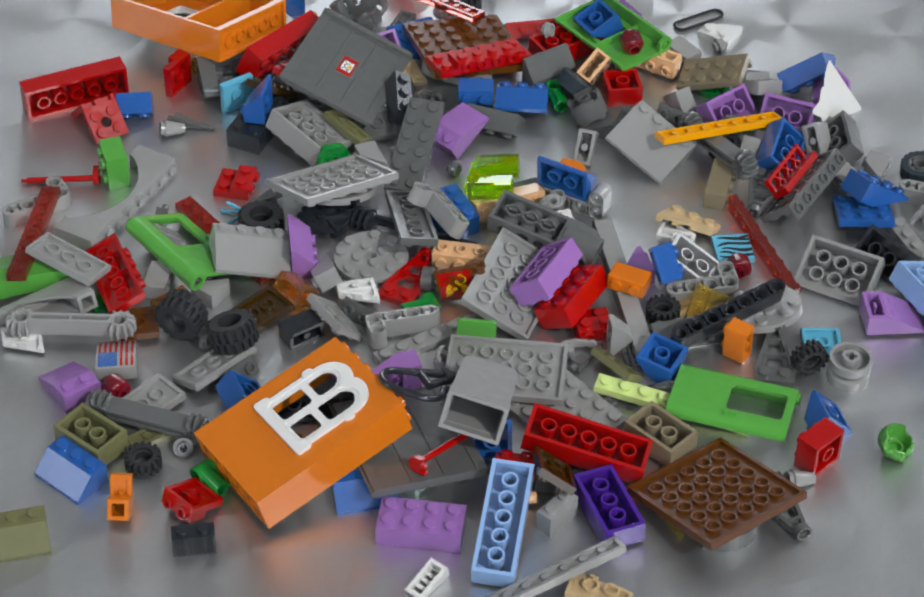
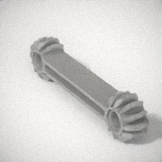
[5,306,137,342]

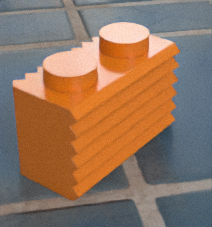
[607,262,652,299]
[721,317,754,364]

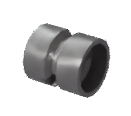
[420,266,445,292]

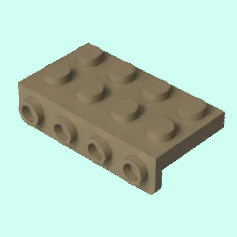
[676,53,752,91]

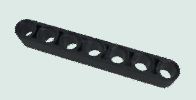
[670,278,786,347]

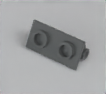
[657,102,685,128]
[342,296,376,328]
[218,354,259,381]

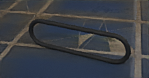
[673,9,724,31]

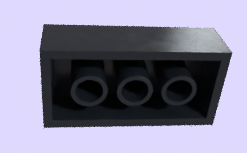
[226,94,290,155]

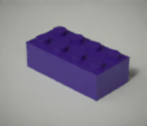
[573,464,646,545]

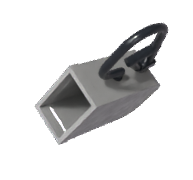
[378,356,518,445]

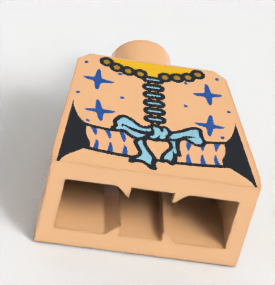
[576,47,611,86]

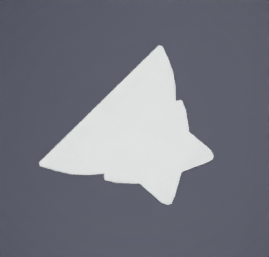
[812,60,862,122]

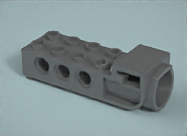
[487,189,605,266]

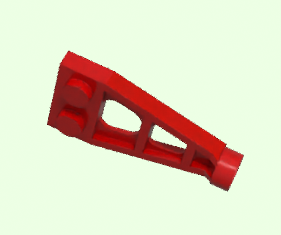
[378,247,433,306]

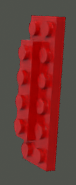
[426,38,532,79]
[85,233,146,314]

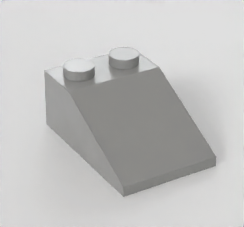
[668,232,719,281]

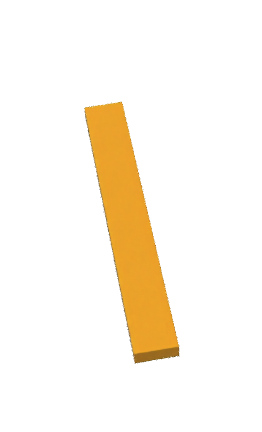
[654,111,782,145]

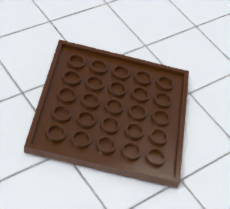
[402,14,523,80]
[627,437,807,551]

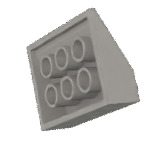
[265,99,353,166]
[605,100,696,184]
[209,222,291,280]
[792,234,885,308]

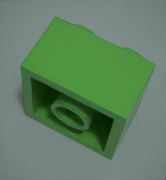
[96,136,131,190]

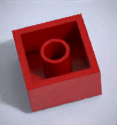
[601,68,643,108]
[794,417,844,476]

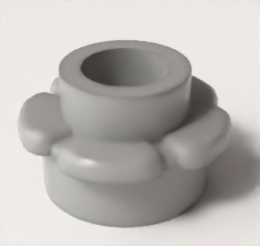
[541,22,555,38]
[712,38,727,54]

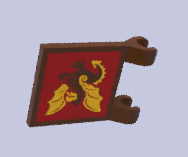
[433,261,486,302]

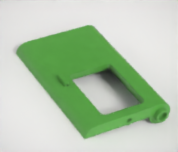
[554,0,672,71]
[125,213,250,291]
[665,364,802,442]

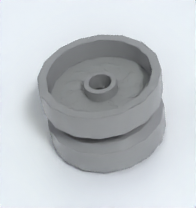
[826,342,873,392]

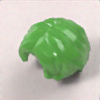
[878,423,915,462]

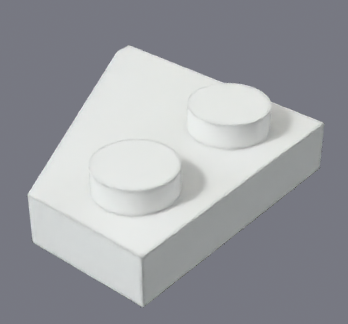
[698,23,743,47]
[655,219,696,244]
[336,277,380,303]
[0,327,45,353]

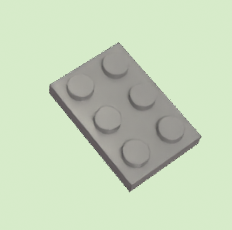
[306,293,365,342]
[123,374,186,430]

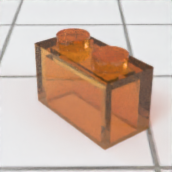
[273,270,320,308]

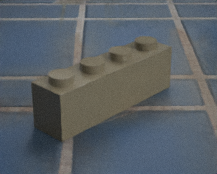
[703,156,737,211]

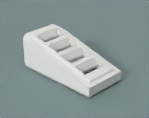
[404,557,450,597]

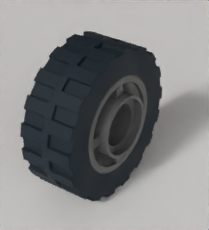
[556,67,595,95]
[900,151,924,182]

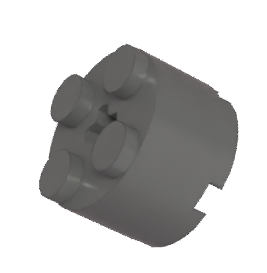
[567,87,608,127]

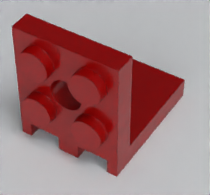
[71,93,129,145]

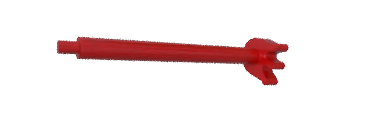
[21,165,101,185]
[408,434,470,476]

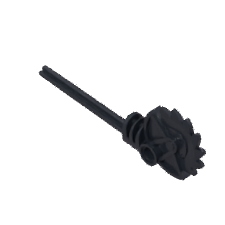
[296,200,478,244]

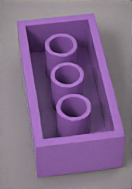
[509,237,583,306]
[376,496,467,554]

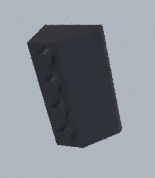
[278,379,354,423]

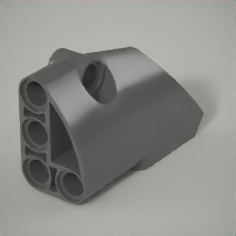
[329,0,389,32]
[196,56,275,99]

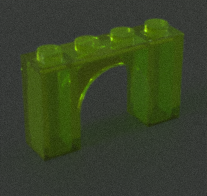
[464,154,520,200]

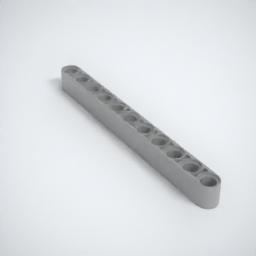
[592,218,650,365]

